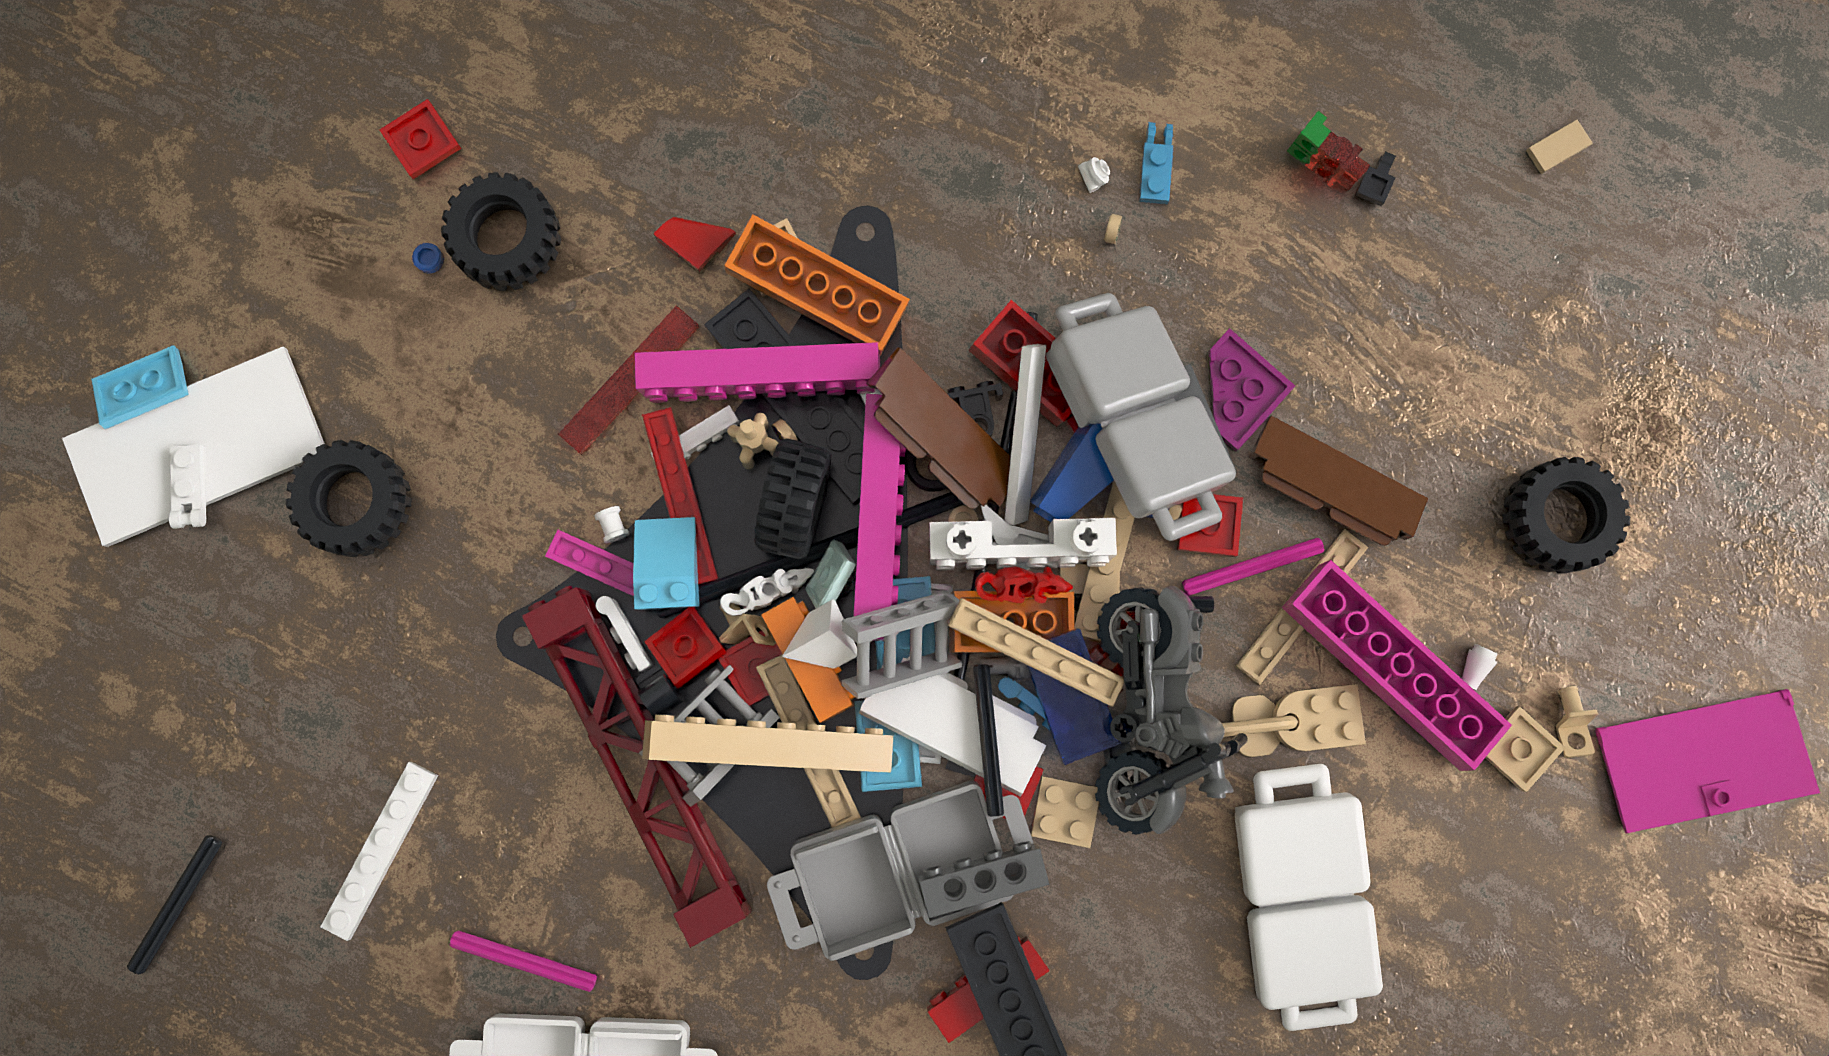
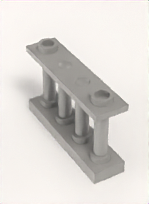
[842,591,962,699]
[639,665,780,807]

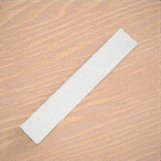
[1004,344,1046,525]

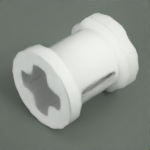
[594,506,630,544]

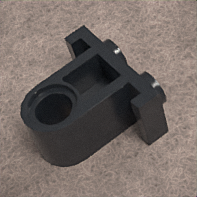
[947,381,1003,437]
[634,663,693,718]

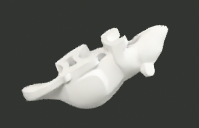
[720,568,814,616]

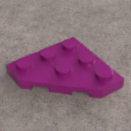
[1208,328,1295,452]

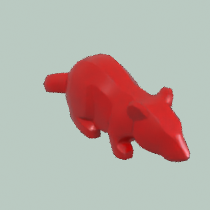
[975,566,1073,603]

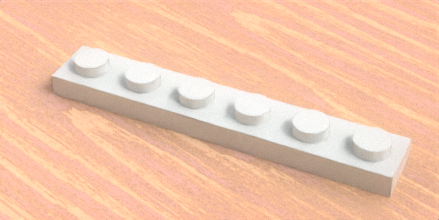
[320,762,438,941]

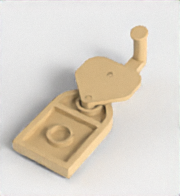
[1222,684,1366,757]

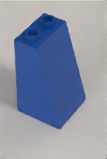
[1030,423,1114,522]

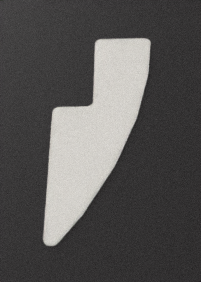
[980,504,1030,570]

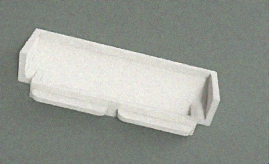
[859,656,1046,797]

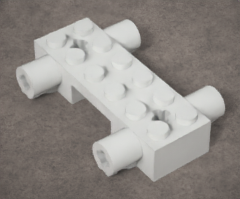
[929,518,1117,570]

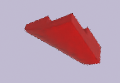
[653,217,736,272]

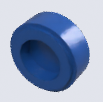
[412,243,444,274]

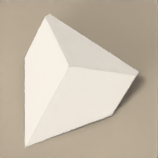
[782,600,857,669]

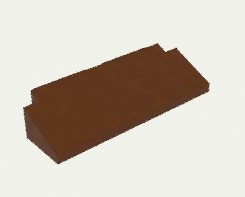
[866,348,1011,509]
[1248,415,1428,546]

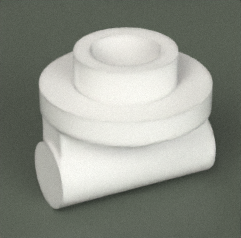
[1078,157,1110,193]

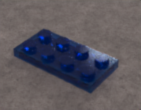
[1027,628,1121,765]

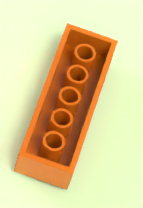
[724,214,910,356]

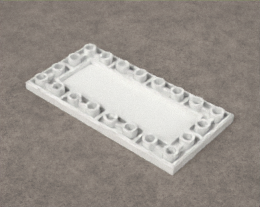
[62,347,325,547]

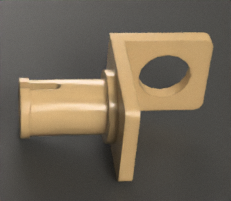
[719,603,776,646]
[1555,686,1598,758]

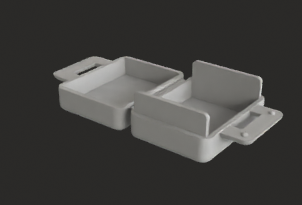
[1046,293,1236,541]
[767,781,1034,961]

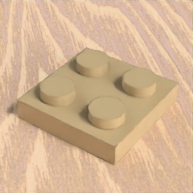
[1485,706,1565,792]
[1031,776,1099,848]

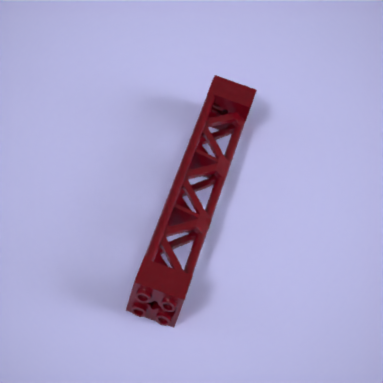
[522,586,752,948]

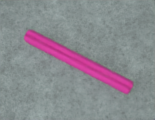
[1182,538,1324,596]
[449,931,597,992]

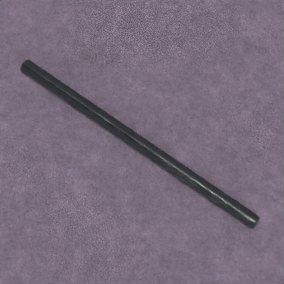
[655,492,964,618]

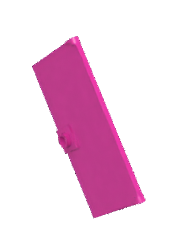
[1595,689,1820,833]

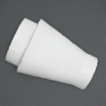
[1461,644,1498,690]

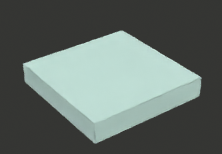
[805,540,856,609]

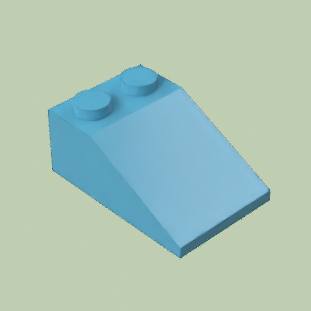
[633,517,699,610]

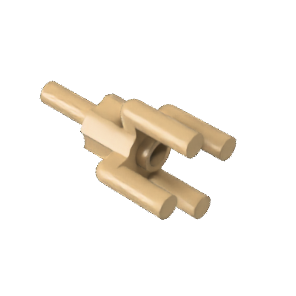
[727,413,779,469]

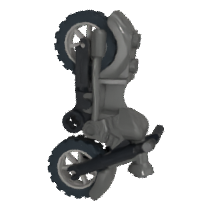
[1095,586,1248,835]

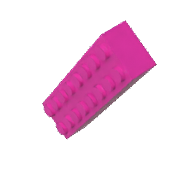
[635,342,880,403]
[854,394,906,641]
[1281,560,1512,771]

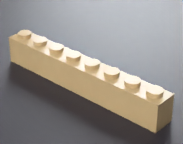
[642,715,893,773]

